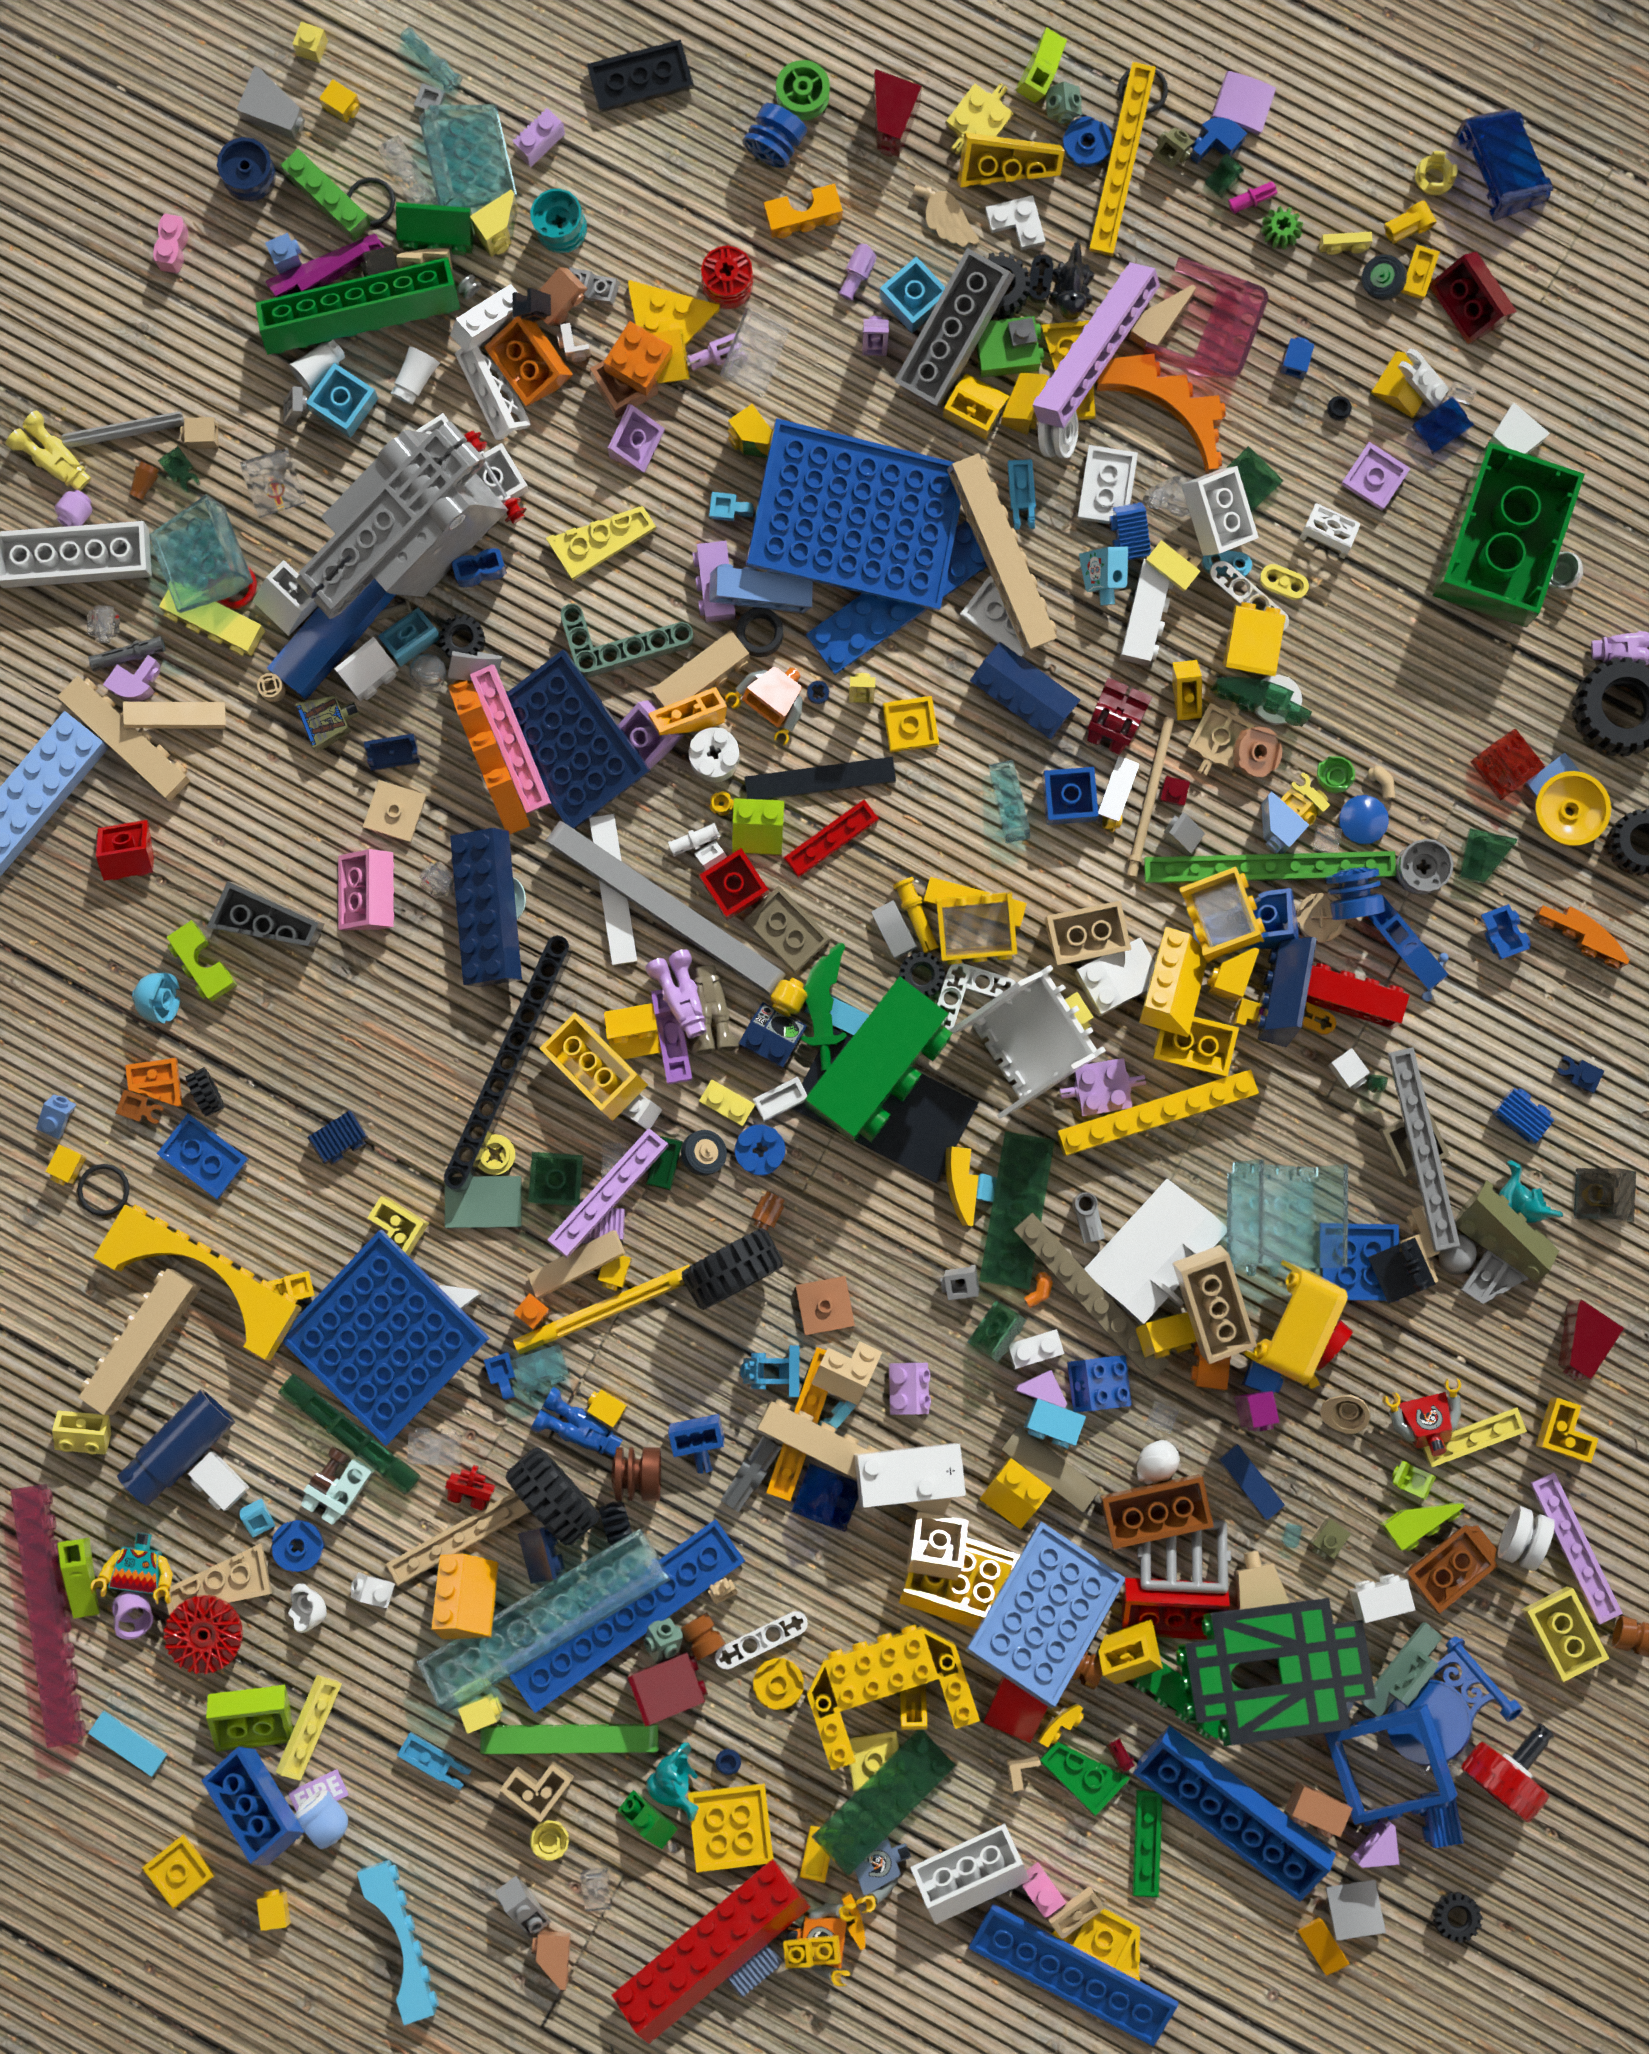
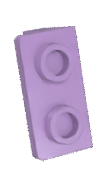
[889,1363,931,1415]

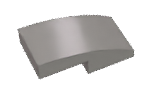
[569,268,620,305]
[448,651,502,681]
[871,900,917,959]

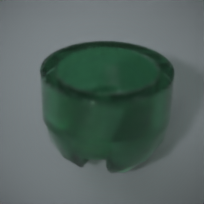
[1367,1075,1388,1093]

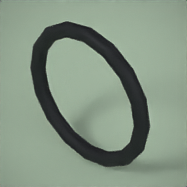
[1118,69,1168,114]
[346,177,396,226]
[77,1164,130,1216]

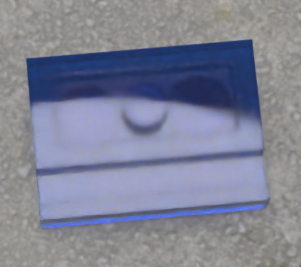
[1412,396,1474,455]

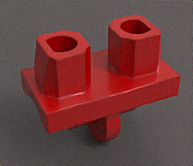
[445,1465,496,1510]

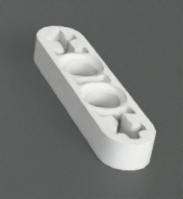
[1210,561,1289,631]
[715,1611,808,1669]

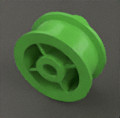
[776,60,830,121]

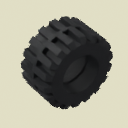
[983,252,1030,321]
[1607,809,1649,876]

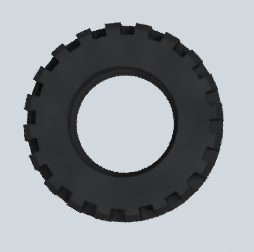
[1572,657,1649,757]
[682,1228,783,1310]
[505,1447,599,1546]

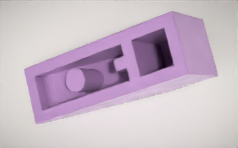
[862,316,889,356]

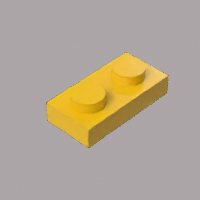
[1400,245,1440,300]

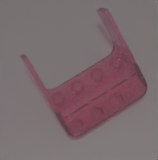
[1143,257,1269,378]

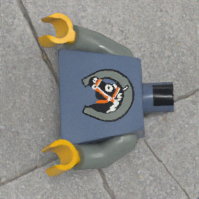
[836,1829,911,1914]

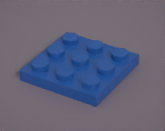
[1321,1223,1399,1301]

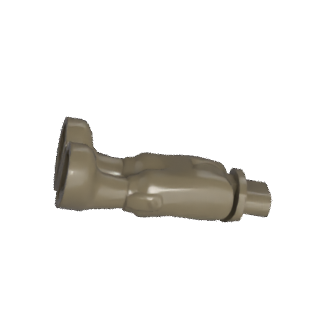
[692,965,740,1055]

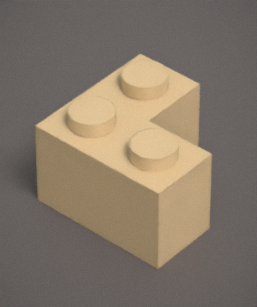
[811,1341,882,1406]
[499,1761,574,1822]

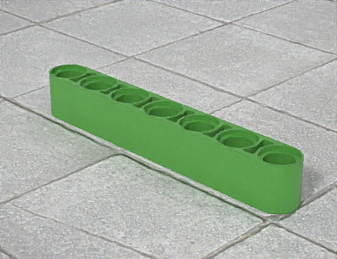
[480,1724,659,1754]

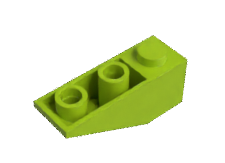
[1014,27,1067,103]
[1380,1503,1465,1552]
[57,1537,100,1619]

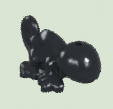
[1050,241,1094,320]

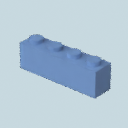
[709,564,813,613]

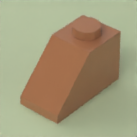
[532,1931,571,1990]

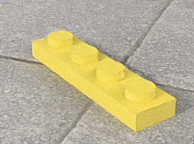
[1422,1408,1527,1467]
[276,1675,342,1781]

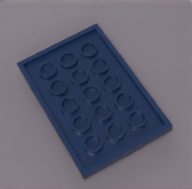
[506,649,651,830]

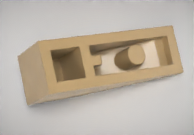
[1129,285,1196,354]

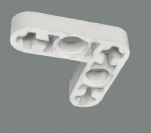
[937,963,1016,1030]

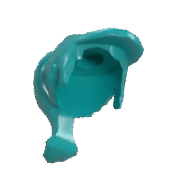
[1498,1160,1563,1223]
[646,1742,699,1822]

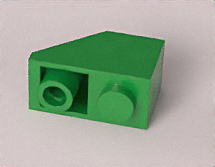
[617,1790,678,1849]

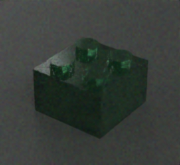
[528,1152,585,1207]

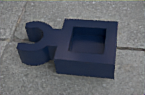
[1555,1056,1604,1094]

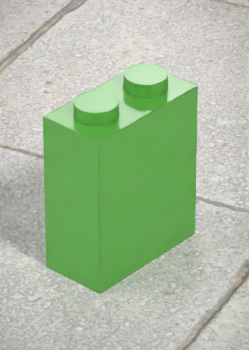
[976,316,1044,378]

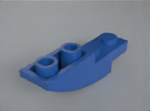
[1368,896,1449,991]

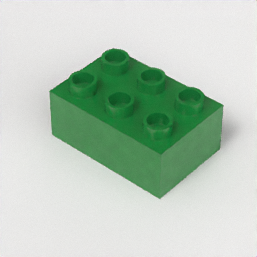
[1432,442,1585,628]
[805,976,953,1143]

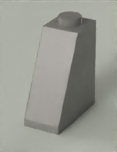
[236,66,305,139]

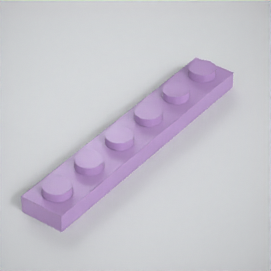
[547,1128,668,1258]
[1530,1472,1623,1624]

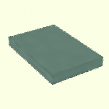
[445,1176,522,1228]

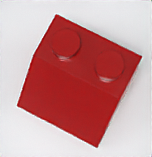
[96,820,154,881]

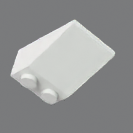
[1075,938,1155,1017]

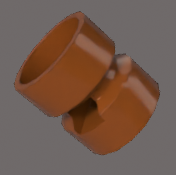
[680,1612,726,1661]
[1612,1615,1649,1657]
[1071,1650,1103,1690]

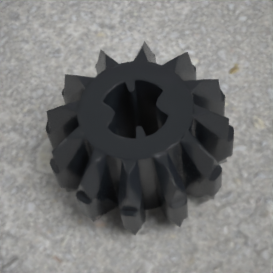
[599,1501,633,1545]

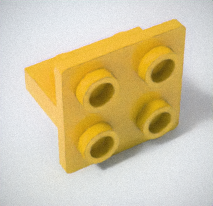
[604,1003,662,1060]

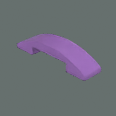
[651,989,692,1085]

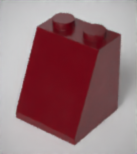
[873,69,922,157]
[1558,1299,1624,1381]
[628,1651,708,1727]

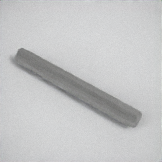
[62,412,184,448]

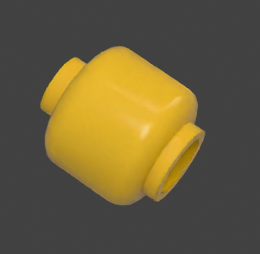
[770,978,807,1017]

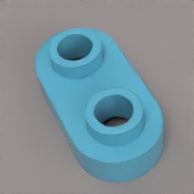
[1202,550,1252,578]

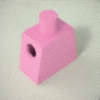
[1022,1862,1067,1919]

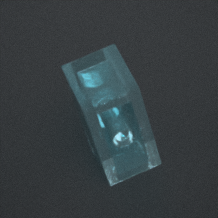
[510,1344,570,1393]

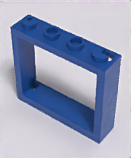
[1325,1704,1458,1826]

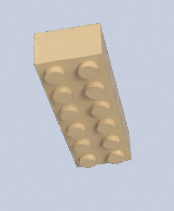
[78,1269,202,1415]

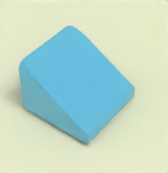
[976,1174,997,1202]
[239,1499,275,1538]

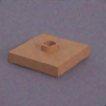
[796,1276,855,1336]

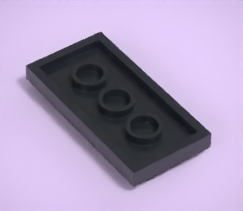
[587,39,694,113]

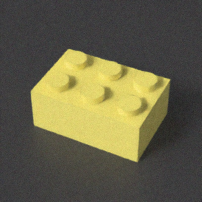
[1521,1587,1609,1682]

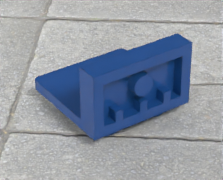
[1067,1355,1132,1412]

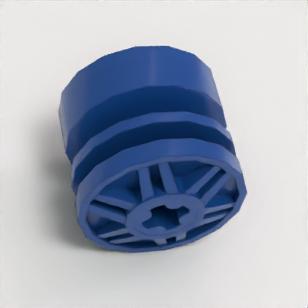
[742,103,807,169]
[1326,867,1385,920]

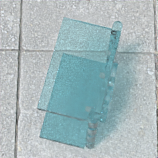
[1227,1159,1348,1277]

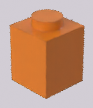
[513,1293,551,1330]

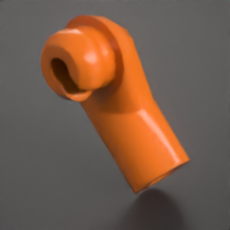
[1024,1272,1053,1308]

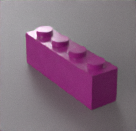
[1234,1391,1279,1432]

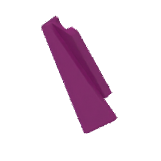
[265,234,385,298]

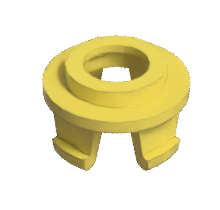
[1415,151,1458,195]

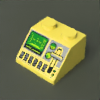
[470,190,518,257]

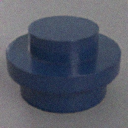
[715,1749,741,1775]

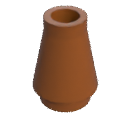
[129,461,159,500]

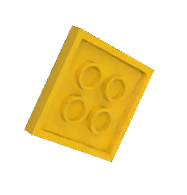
[688,1783,774,1872]

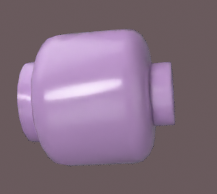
[55,490,92,527]

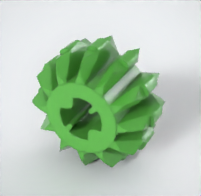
[1261,206,1303,250]

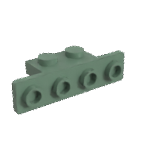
[1361,1622,1442,1716]

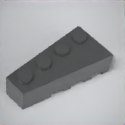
[207,881,325,947]

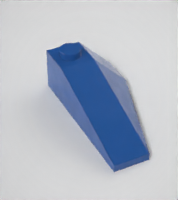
[1193,888,1299,949]

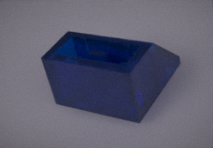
[791,1464,859,1532]

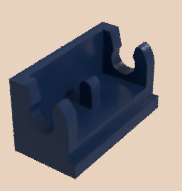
[364,733,420,771]

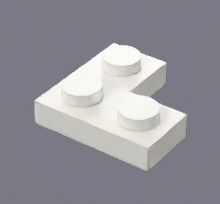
[985,195,1045,250]

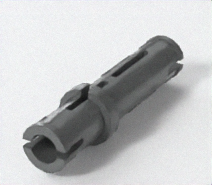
[88,636,166,672]

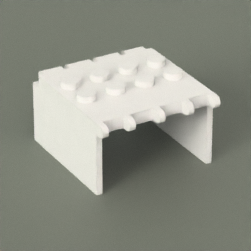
[950,965,1106,1119]

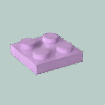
[1341,442,1411,511]

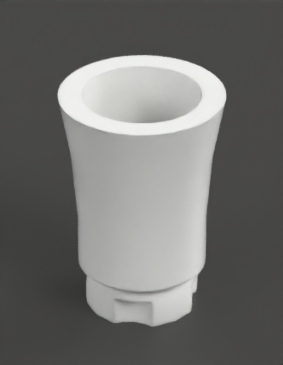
[289,340,345,392]
[391,347,440,405]

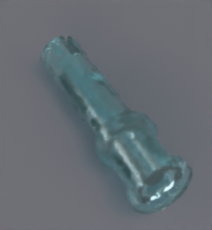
[400,27,462,93]

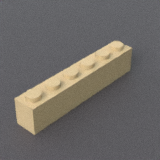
[57,675,191,802]

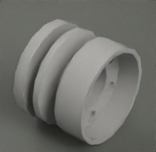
[1396,839,1454,895]

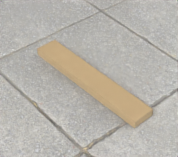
[385,1492,531,1587]

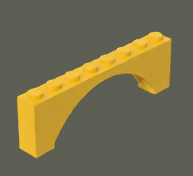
[93,1204,302,1361]

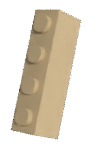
[652,630,750,708]

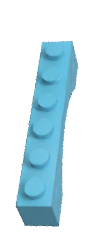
[357,1859,439,2025]

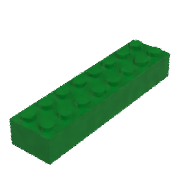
[255,257,460,355]

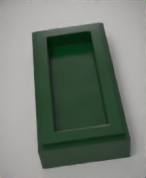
[646,1135,683,1191]

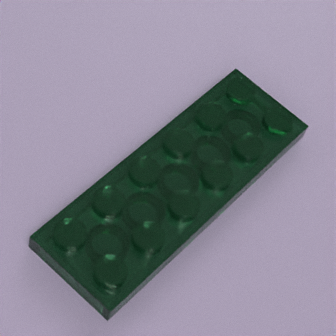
[979,1131,1055,1290]
[811,1730,956,1876]

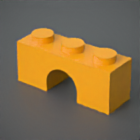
[764,183,843,239]

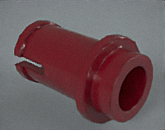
[1106,1738,1135,1773]

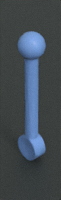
[1421,953,1449,1002]

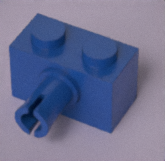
[668,1414,725,1474]

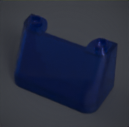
[1455,108,1553,222]

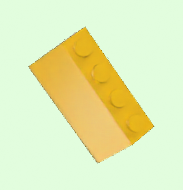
[1139,927,1207,1037]

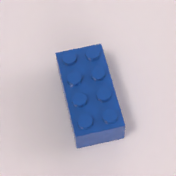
[201,1747,305,1866]

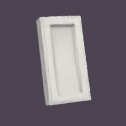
[753,1077,807,1122]

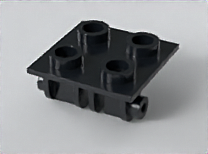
[1368,1237,1436,1304]

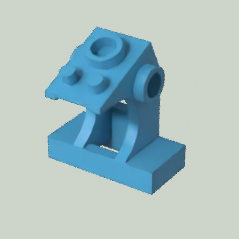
[740,1345,799,1397]

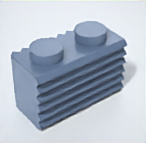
[727,1943,782,1998]

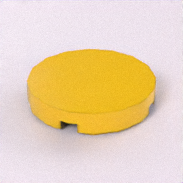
[753,1658,804,1710]

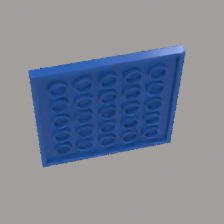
[282,1229,490,1446]

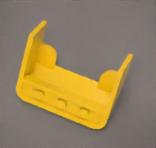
[1241,1260,1347,1384]

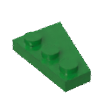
[1040,1741,1130,1816]

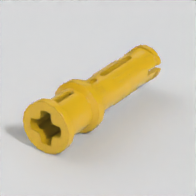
[892,877,939,953]

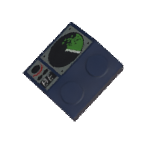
[738,1002,807,1070]

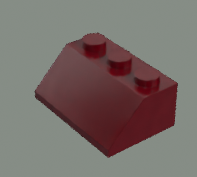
[1429,251,1517,345]

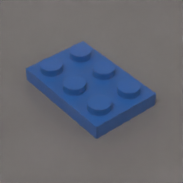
[156,1113,249,1200]

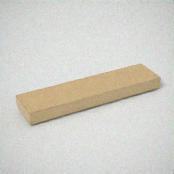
[123,702,226,729]
[527,1230,626,1298]

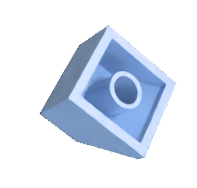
[1261,791,1309,854]

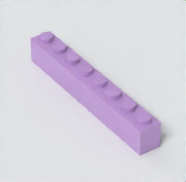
[1033,263,1160,428]

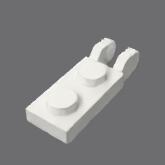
[1398,348,1449,409]

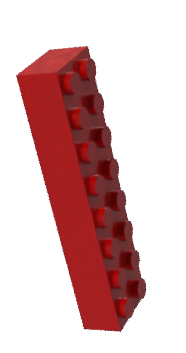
[611,1859,811,2044]

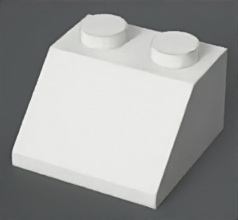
[334,637,399,702]

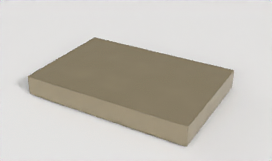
[743,885,831,974]

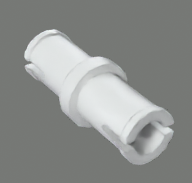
[668,823,720,857]

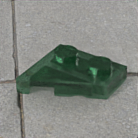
[1459,828,1517,884]

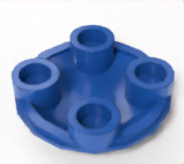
[1339,795,1389,845]

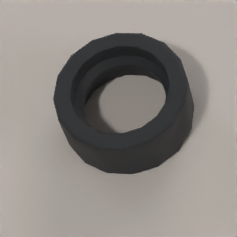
[736,607,784,658]

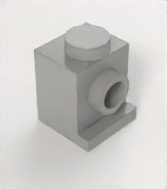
[941,1265,980,1300]

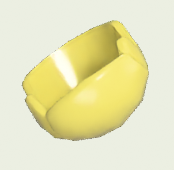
[530,1820,569,1861]

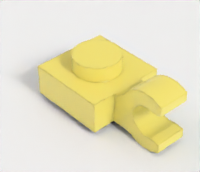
[1290,773,1330,816]

